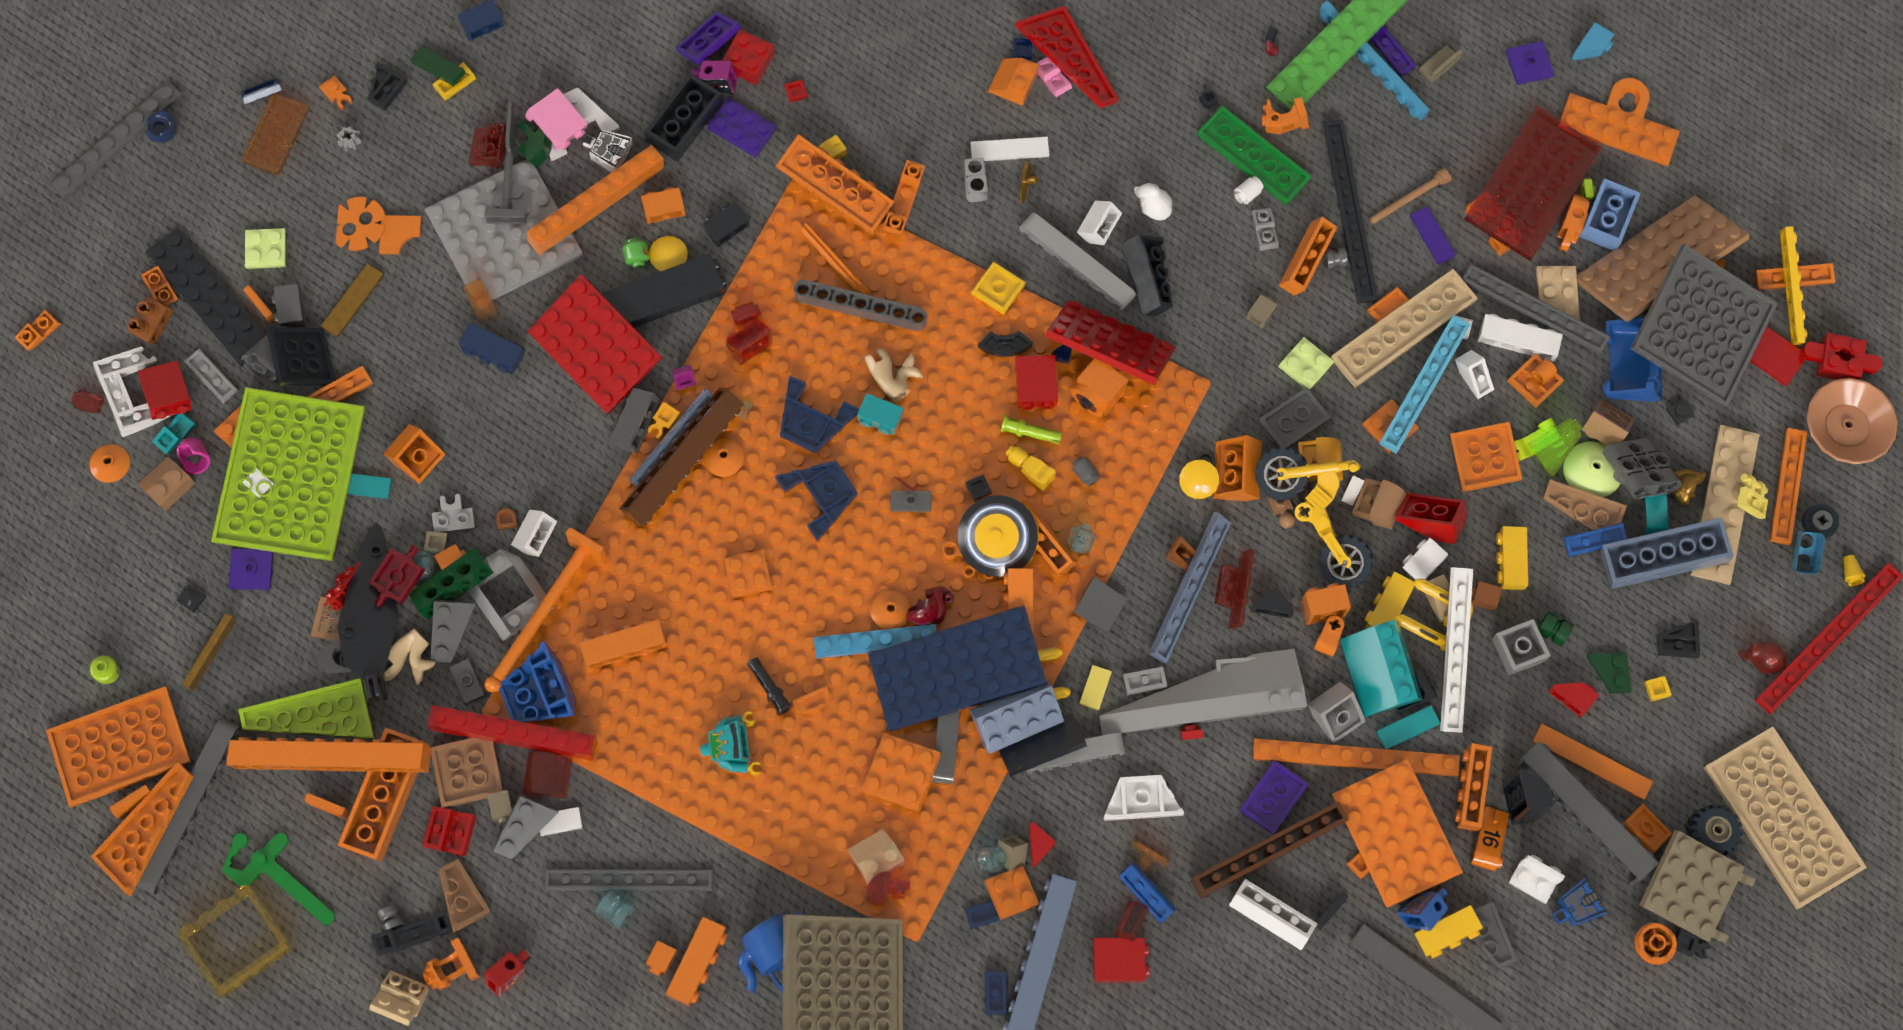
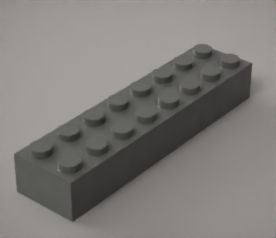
[1514,741,1659,886]

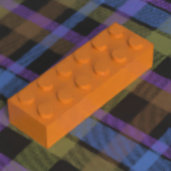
[337,727,429,862]

